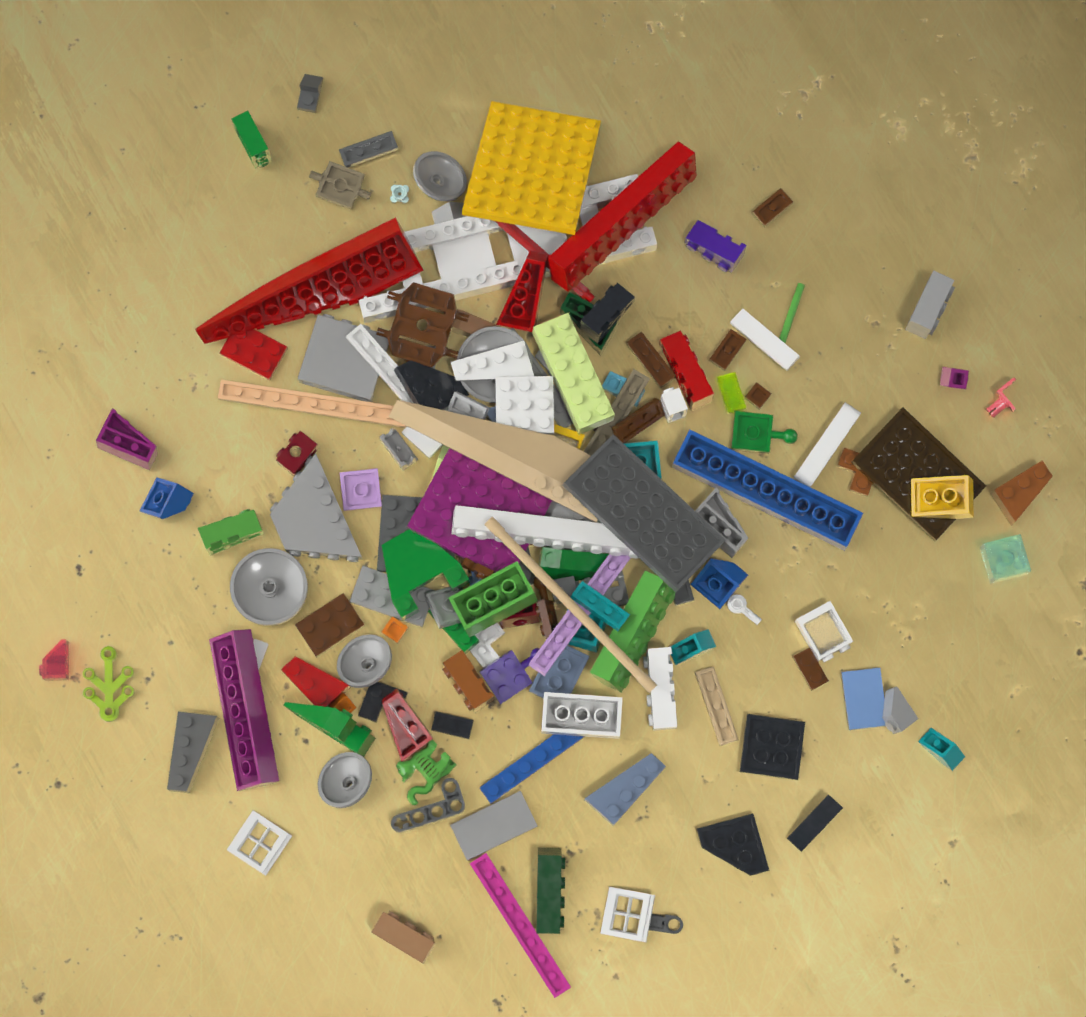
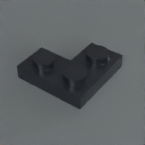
[358,682,408,723]

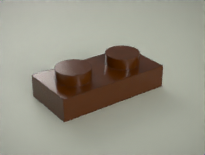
[752,188,793,227]
[709,329,747,371]
[792,647,829,691]

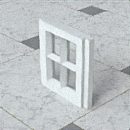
[227,811,292,876]
[600,887,655,942]

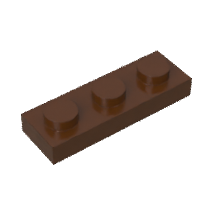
[626,331,676,389]
[612,398,665,444]

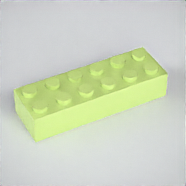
[532,313,615,435]

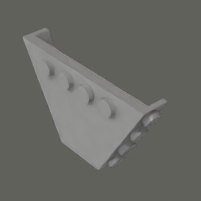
[270,454,363,562]

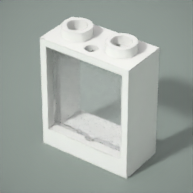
[795,601,853,662]

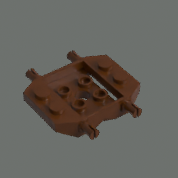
[376,282,470,368]

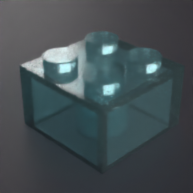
[980,534,1031,584]

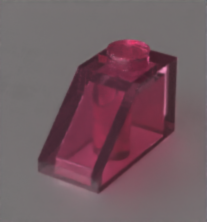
[39,639,69,681]

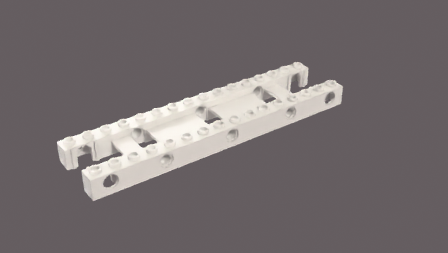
[359,174,657,323]

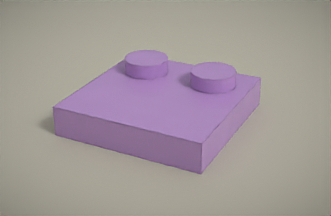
[340,468,382,511]

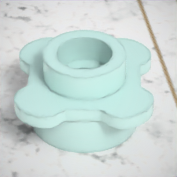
[390,185,409,203]

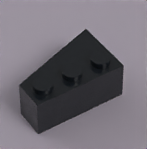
[580,283,635,344]

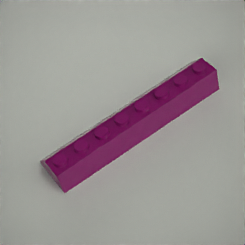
[209,629,279,791]

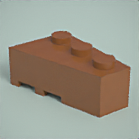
[991,460,1053,526]
[442,650,495,713]

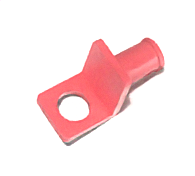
[986,377,1016,418]

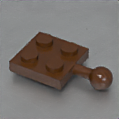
[533,577,558,639]

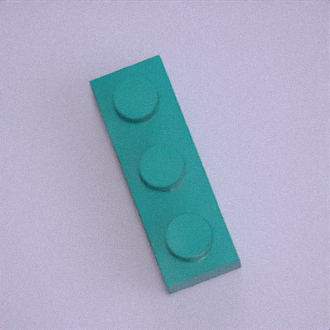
[571,581,630,631]

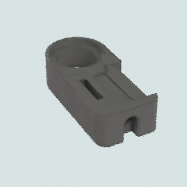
[649,914,683,934]

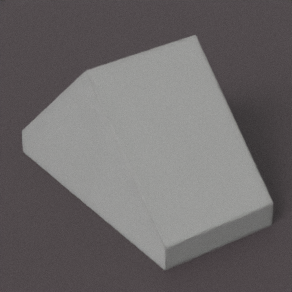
[432,202,466,224]

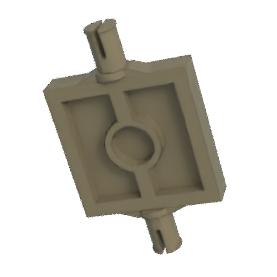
[309,161,371,210]

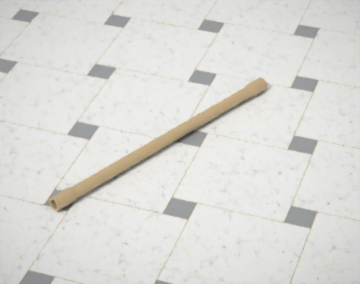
[484,516,657,693]

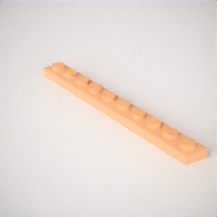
[218,380,406,428]

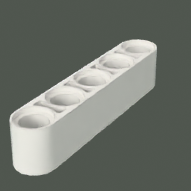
[794,402,861,487]

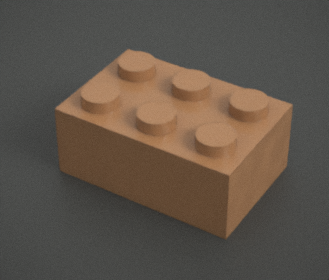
[371,911,436,964]

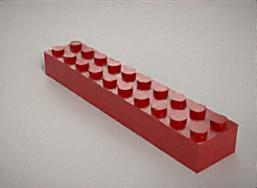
[548,141,697,292]

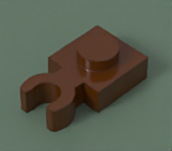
[462,557,495,580]

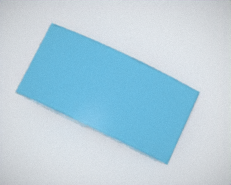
[602,371,645,407]

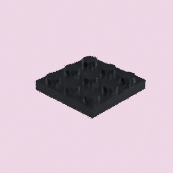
[740,714,805,781]

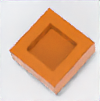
[382,616,408,644]
[329,693,357,713]

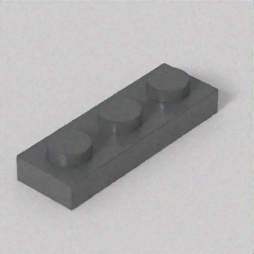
[339,131,398,168]

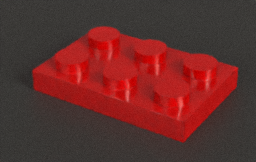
[219,329,288,381]

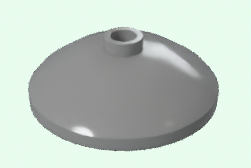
[413,151,467,201]
[337,634,392,688]
[318,752,372,808]

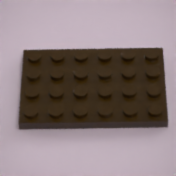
[851,407,986,541]

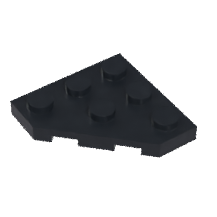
[394,360,469,410]
[696,814,770,876]

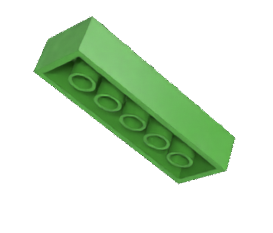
[590,571,676,693]

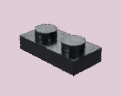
[431,711,474,740]

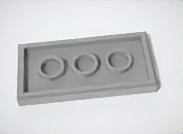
[450,791,538,861]

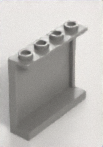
[298,314,389,402]

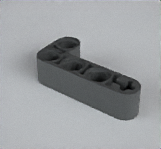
[391,778,465,833]

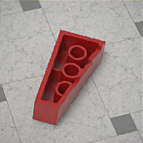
[496,251,549,332]

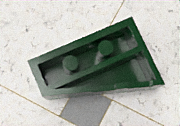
[560,292,619,356]

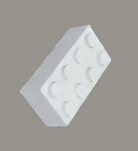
[541,692,623,739]

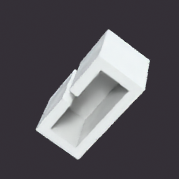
[660,387,688,423]

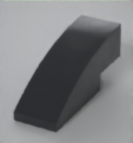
[787,794,843,852]

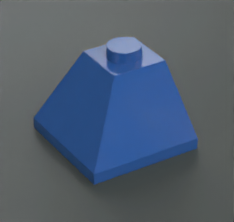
[140,477,194,519]
[691,558,748,609]

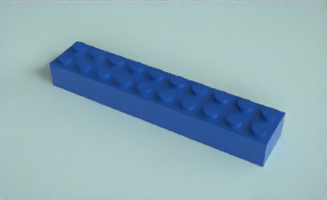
[672,429,863,551]

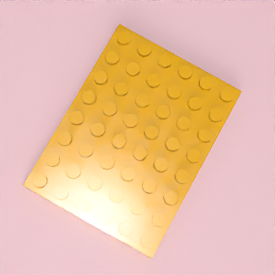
[462,101,601,235]

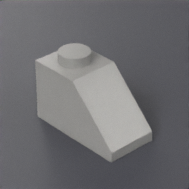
[882,686,919,734]

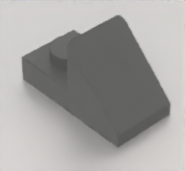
[297,74,323,113]

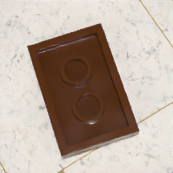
[295,593,365,658]

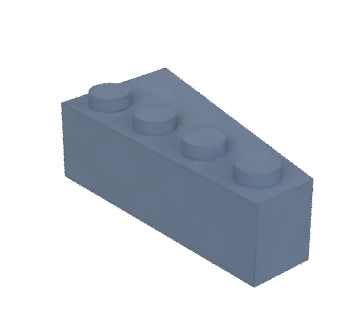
[584,753,666,826]

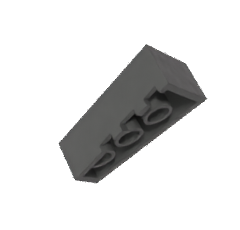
[167,711,219,793]

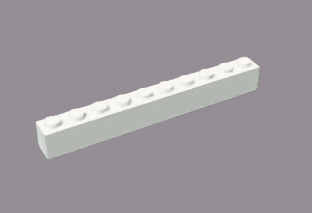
[451,505,639,559]

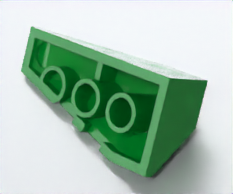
[539,546,610,581]

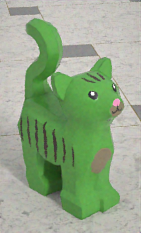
[396,740,457,805]

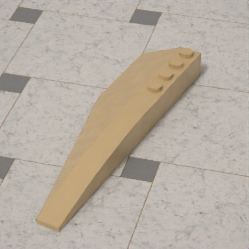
[389,399,598,522]

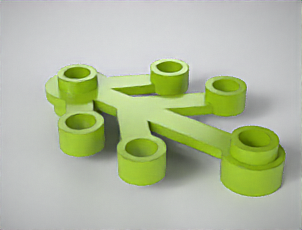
[83,646,134,722]

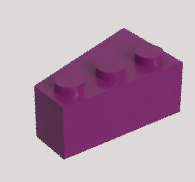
[96,408,158,471]

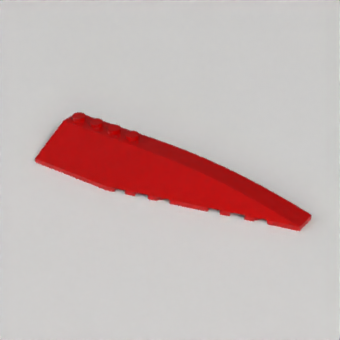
[195,217,424,344]

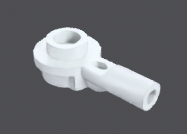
[727,594,762,625]

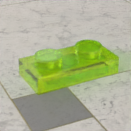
[717,372,746,414]

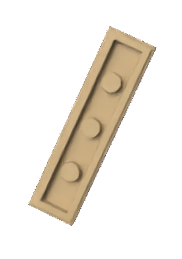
[695,666,739,746]

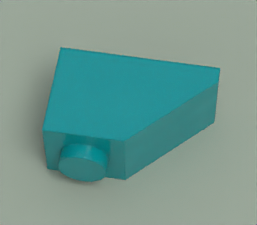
[670,629,716,665]
[918,728,965,771]

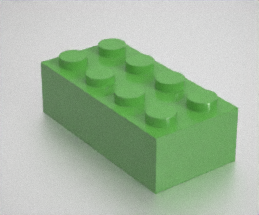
[449,561,538,638]

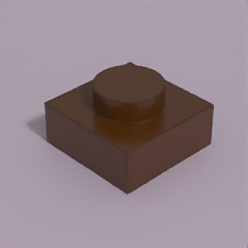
[745,382,772,410]

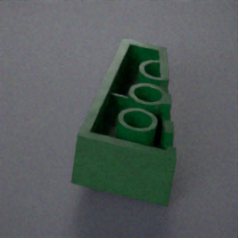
[536,847,566,934]

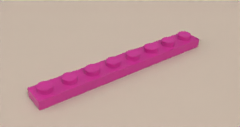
[470,853,571,998]

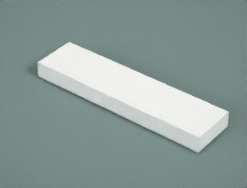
[730,309,800,371]

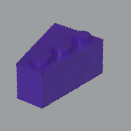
[684,220,747,273]

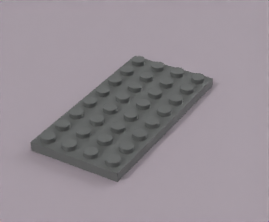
[562,434,726,592]

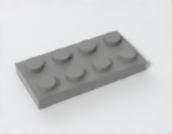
[349,566,435,628]

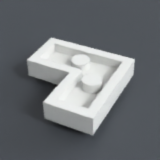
[470,623,505,668]

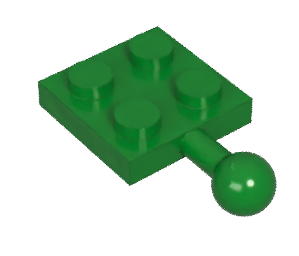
[731,411,798,454]

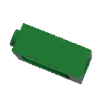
[231,110,272,169]

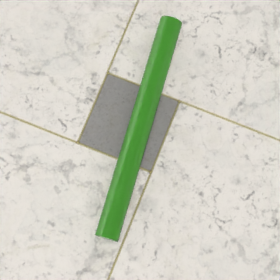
[779,283,805,343]

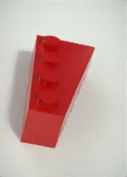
[659,330,714,411]

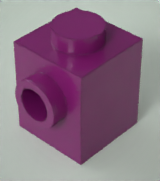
[940,367,969,389]

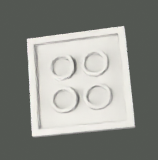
[496,376,554,434]

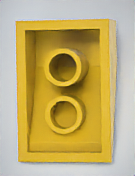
[911,475,974,519]

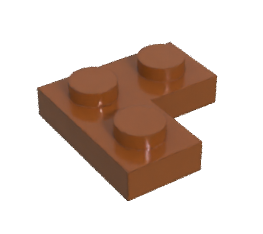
[837,448,872,497]

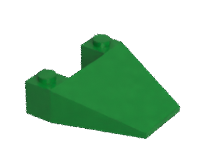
[381,529,470,621]
[283,702,376,757]

